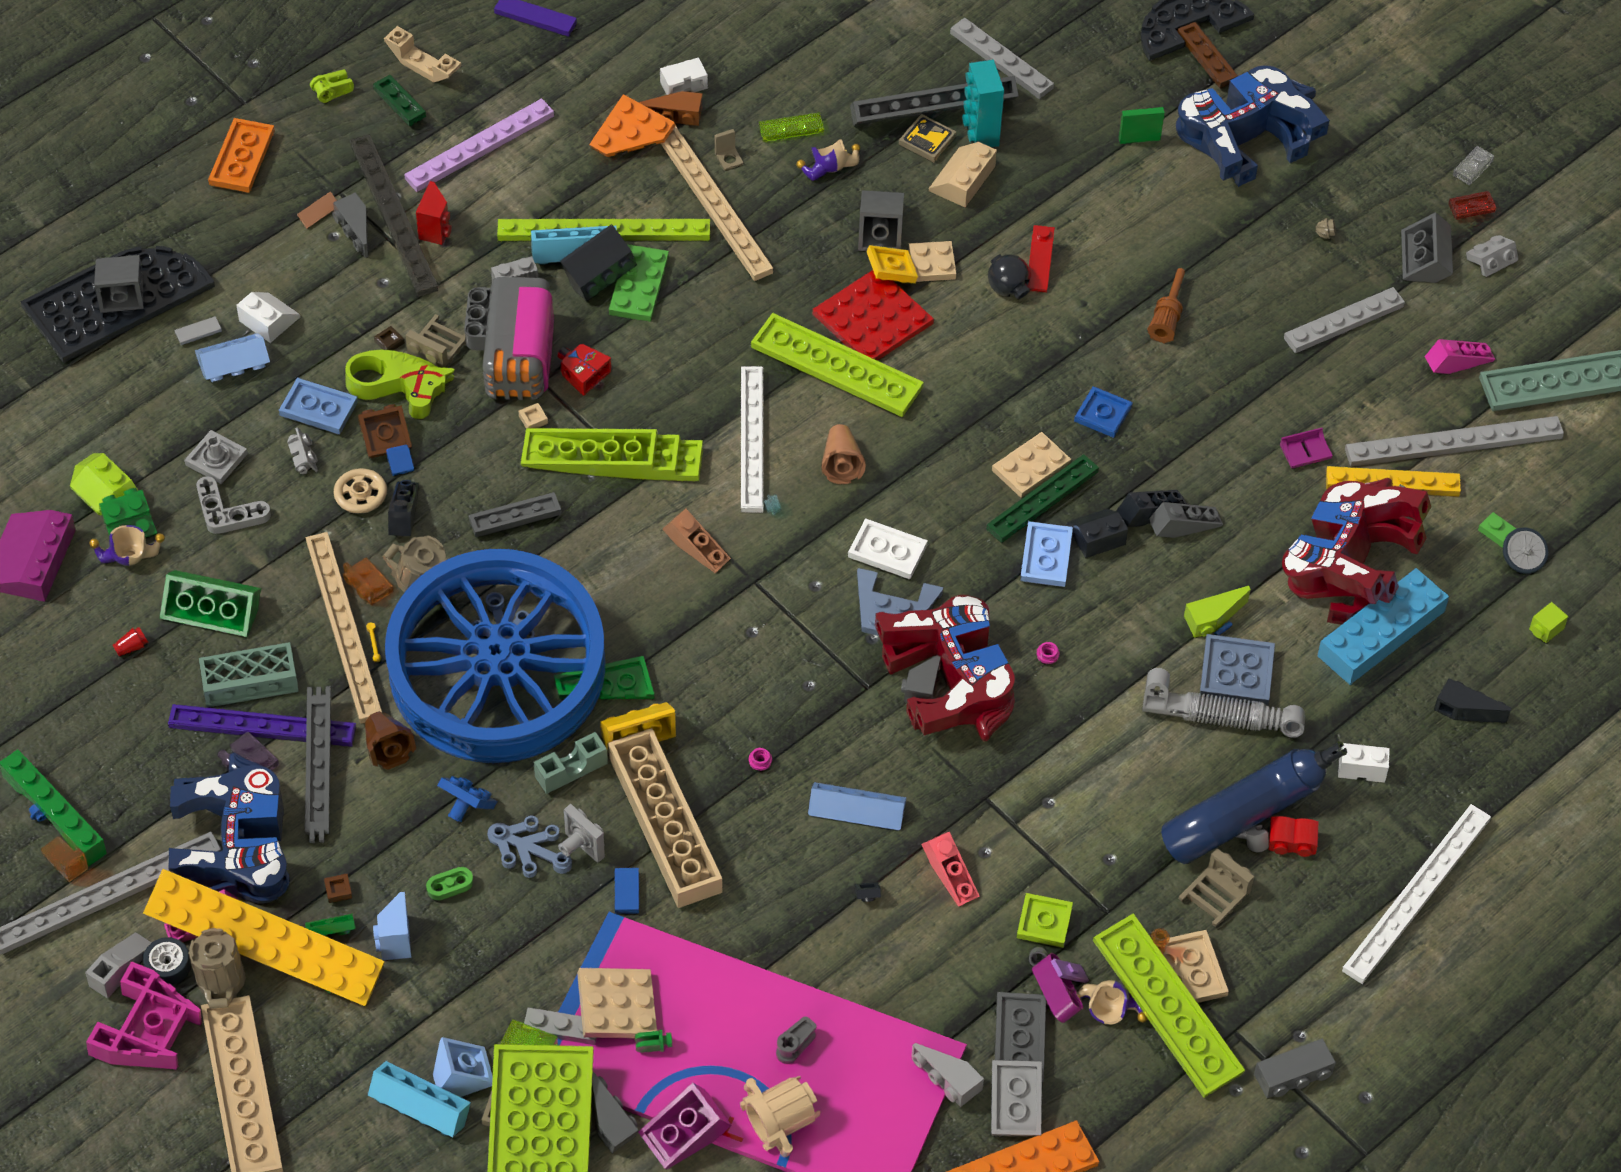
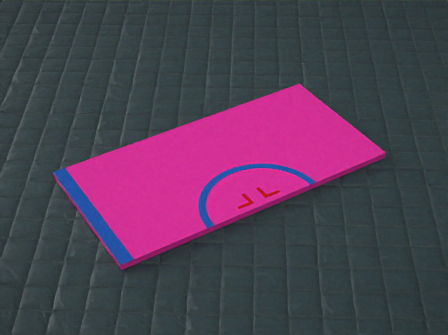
[541,912,967,1172]

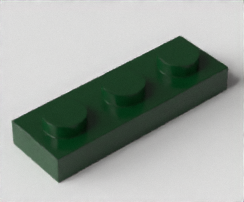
[373,74,426,126]

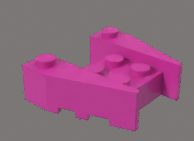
[86,961,202,1069]

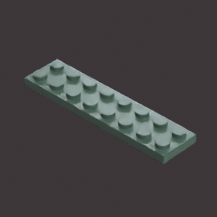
[1479,350,1621,411]

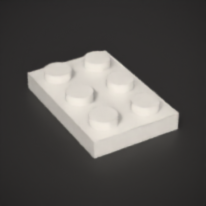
[848,519,928,579]

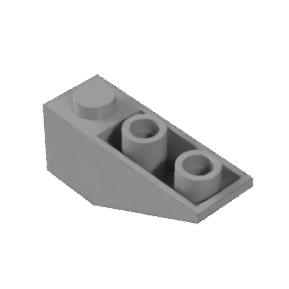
[85,932,152,998]
[912,1043,984,1107]

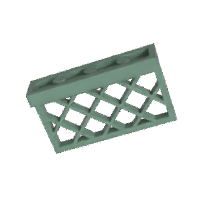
[199,642,299,708]

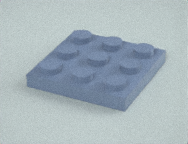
[1200,634,1275,705]

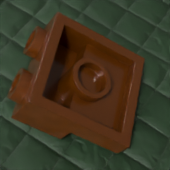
[358,404,412,459]

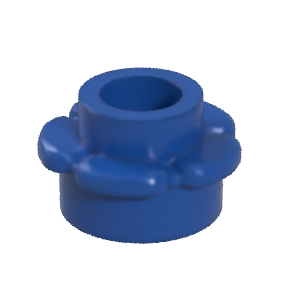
[29,804,47,822]

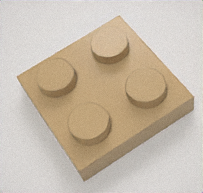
[909,241,956,282]

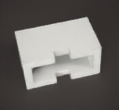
[660,58,708,95]
[1338,743,1389,783]

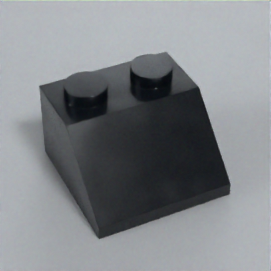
[1066,509,1128,559]

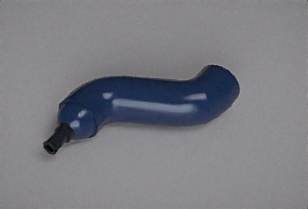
[1161,741,1347,864]

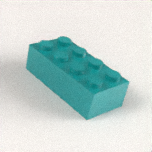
[962,59,1004,147]

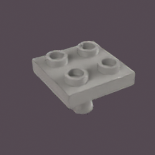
[184,430,248,484]
[558,804,605,863]

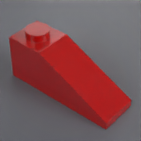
[1028,225,1055,293]

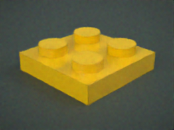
[867,245,918,283]

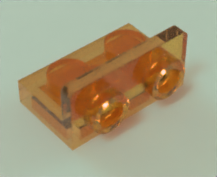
[343,557,393,605]

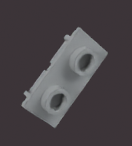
[287,428,318,474]

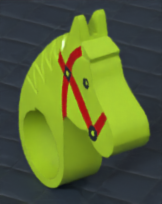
[345,350,454,419]

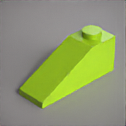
[1184,586,1251,638]

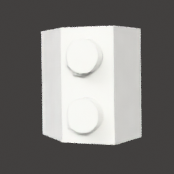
[237,292,300,343]

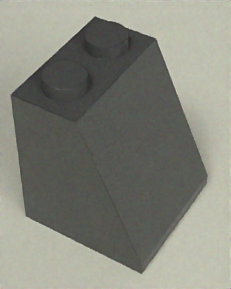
[858,190,904,251]
[94,255,144,313]

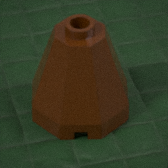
[365,711,416,770]

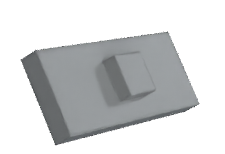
[174,317,222,345]

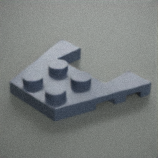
[857,568,943,636]

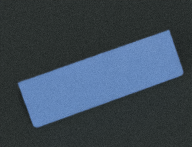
[808,782,906,830]

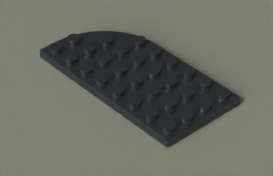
[20,246,215,363]

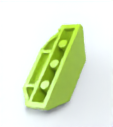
[70,453,138,515]

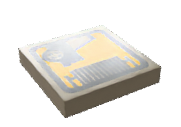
[899,114,956,162]

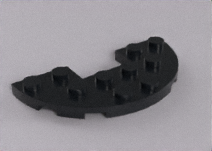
[1141,0,1254,61]

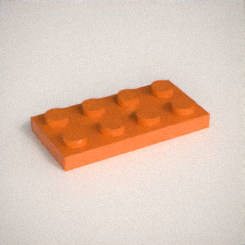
[208,118,275,193]

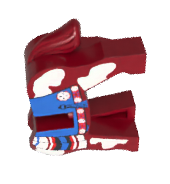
[1282,478,1431,604]
[875,595,1015,741]

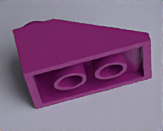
[638,1083,732,1170]

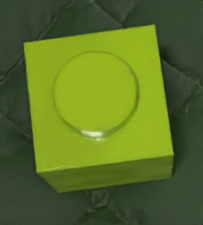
[1529,602,1568,643]

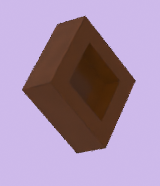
[324,874,352,903]

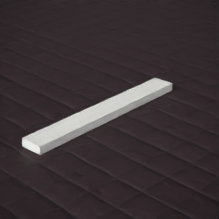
[741,367,763,513]

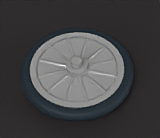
[1503,527,1549,574]

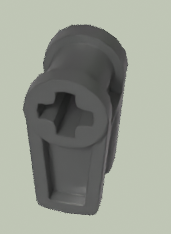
[776,1016,817,1064]

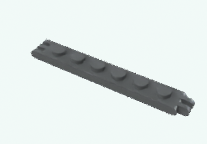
[305,686,331,843]

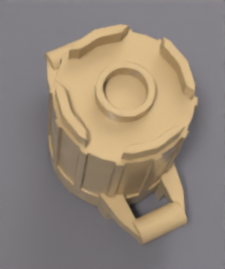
[740,1076,821,1157]

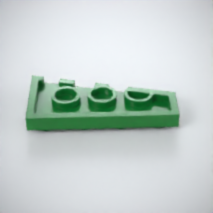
[554,656,655,699]

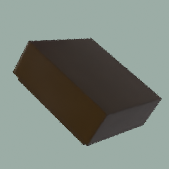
[374,326,405,351]

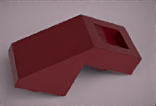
[1327,597,1370,625]

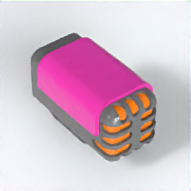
[464,277,554,400]

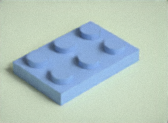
[1020,521,1073,587]

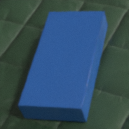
[615,868,639,914]

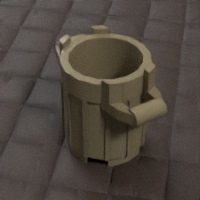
[382,536,447,593]
[188,928,246,1009]

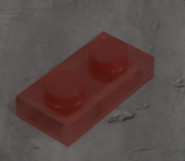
[1448,191,1496,220]

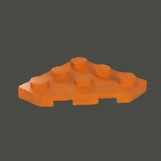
[589,94,676,157]

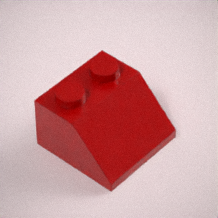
[416,181,452,245]

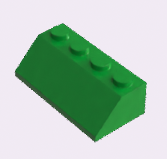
[160,570,261,637]

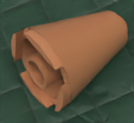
[821,424,866,484]

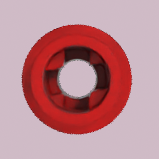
[113,627,148,657]

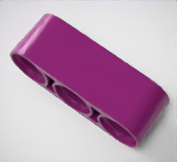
[1032,953,1083,1023]

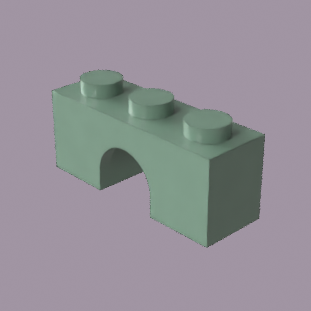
[534,732,608,794]

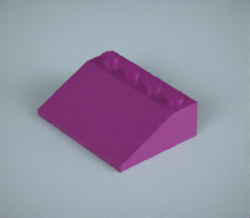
[0,510,76,602]

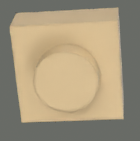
[518,403,548,428]

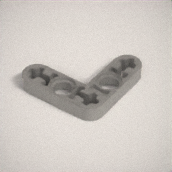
[197,476,271,534]

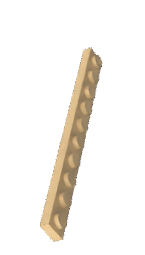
[660,126,773,281]
[305,532,382,724]

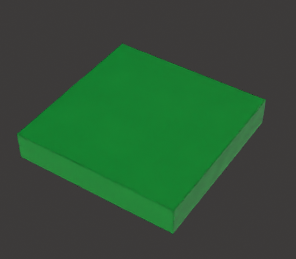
[1119,107,1165,144]

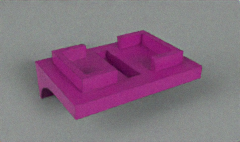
[1280,428,1333,469]

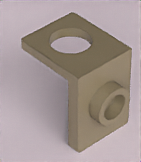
[715,129,743,171]

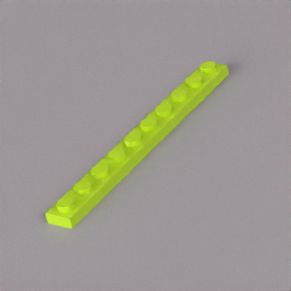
[497,219,710,241]

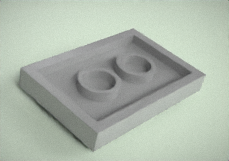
[991,1060,1042,1137]

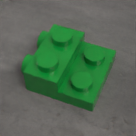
[99,488,157,539]

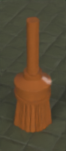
[1147,268,1185,343]

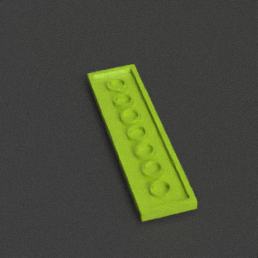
[751,313,924,417]
[1093,913,1245,1098]

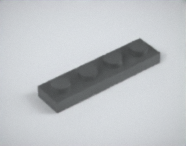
[469,492,561,538]

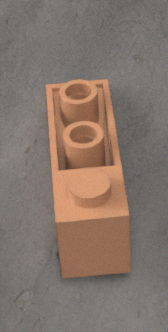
[662,509,731,573]

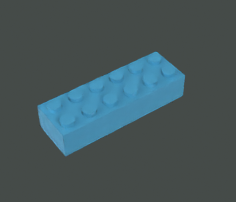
[1317,568,1449,685]

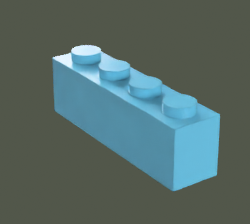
[531,226,617,264]
[368,1061,471,1137]

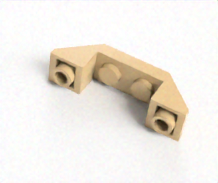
[384,26,462,82]

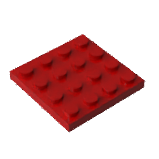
[812,270,934,361]

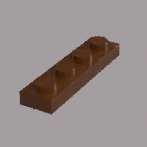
[1177,22,1238,88]

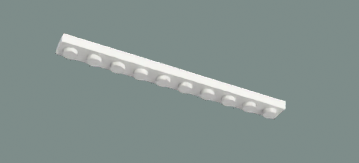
[1342,804,1491,984]

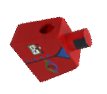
[557,344,611,396]

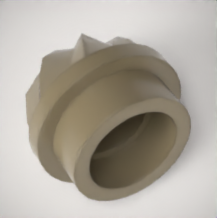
[1316,218,1336,239]

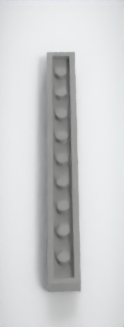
[1345,416,1564,467]
[0,832,221,955]

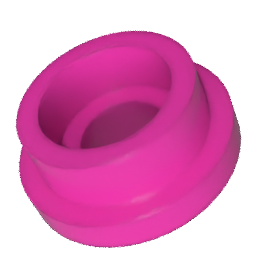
[1037,642,1060,664]
[749,748,772,770]

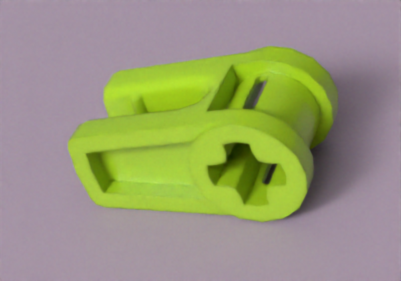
[310,69,354,103]

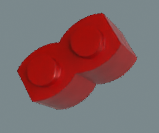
[1269,816,1319,857]

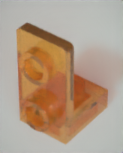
[41,836,88,882]

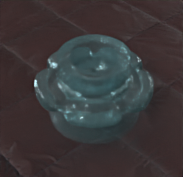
[764,494,781,515]

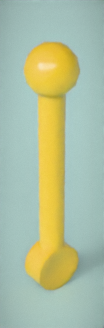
[366,622,382,662]

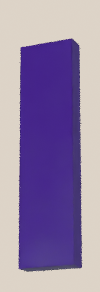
[494,0,577,37]

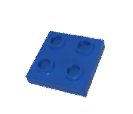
[437,776,498,822]

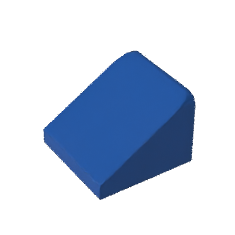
[386,445,414,476]

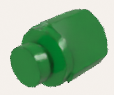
[635,1030,673,1053]

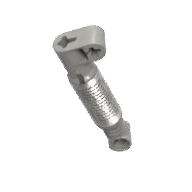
[1142,668,1305,737]

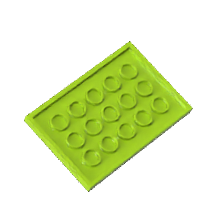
[488,1044,594,1172]

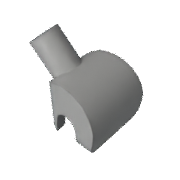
[1236,825,1269,852]

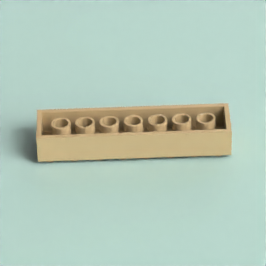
[608,728,722,908]

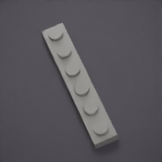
[950,18,1054,99]
[1284,287,1405,353]

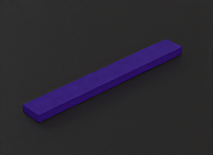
[168,704,357,747]

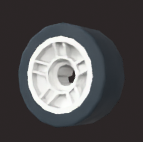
[143,937,191,985]

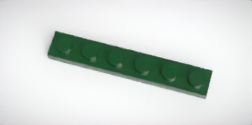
[986,454,1099,543]

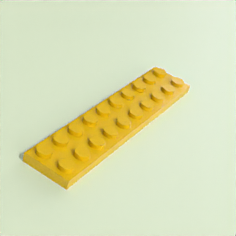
[143,869,385,1007]

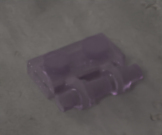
[218,732,279,771]

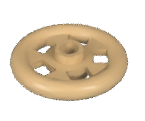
[334,468,387,513]

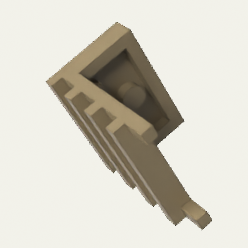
[405,314,466,368]
[1178,849,1254,927]

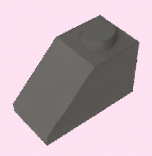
[901,656,940,702]

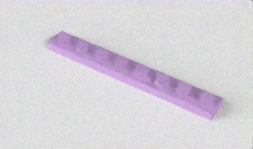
[404,99,554,192]

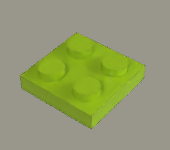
[1017,893,1073,948]

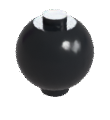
[988,254,1031,300]

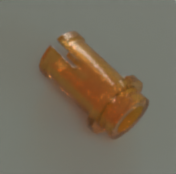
[1151,928,1170,954]

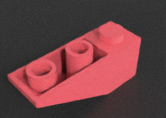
[921,832,979,906]

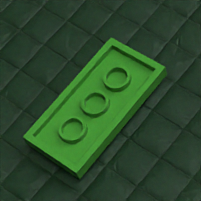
[609,244,669,322]

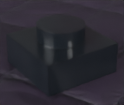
[854,882,881,902]

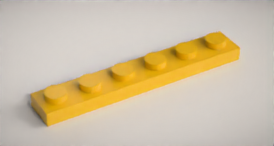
[1326,466,1461,497]

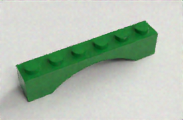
[0,749,107,867]

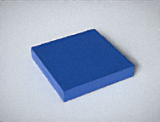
[1074,386,1133,438]

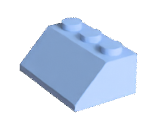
[195,333,270,382]

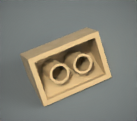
[929,142,997,207]

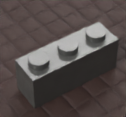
[1254,1038,1336,1098]

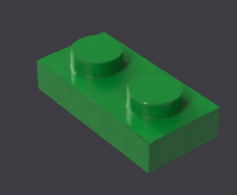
[305,914,355,937]

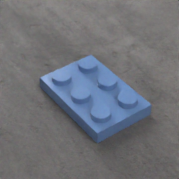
[279,378,358,434]

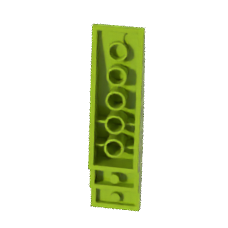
[521,428,704,481]

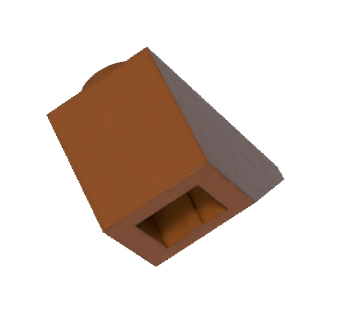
[638,91,702,126]

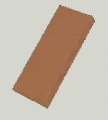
[297,191,337,229]

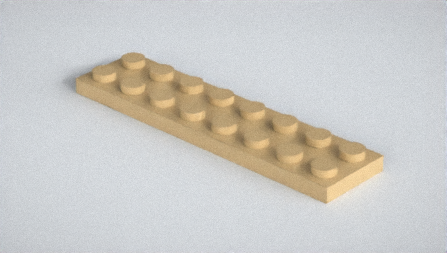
[201,995,283,1172]

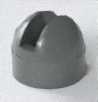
[1029,947,1048,966]

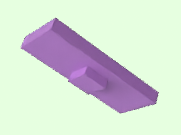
[1051,959,1089,983]

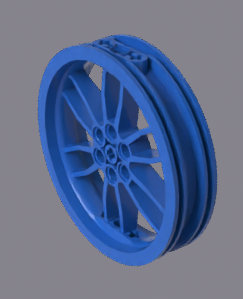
[385,549,605,763]

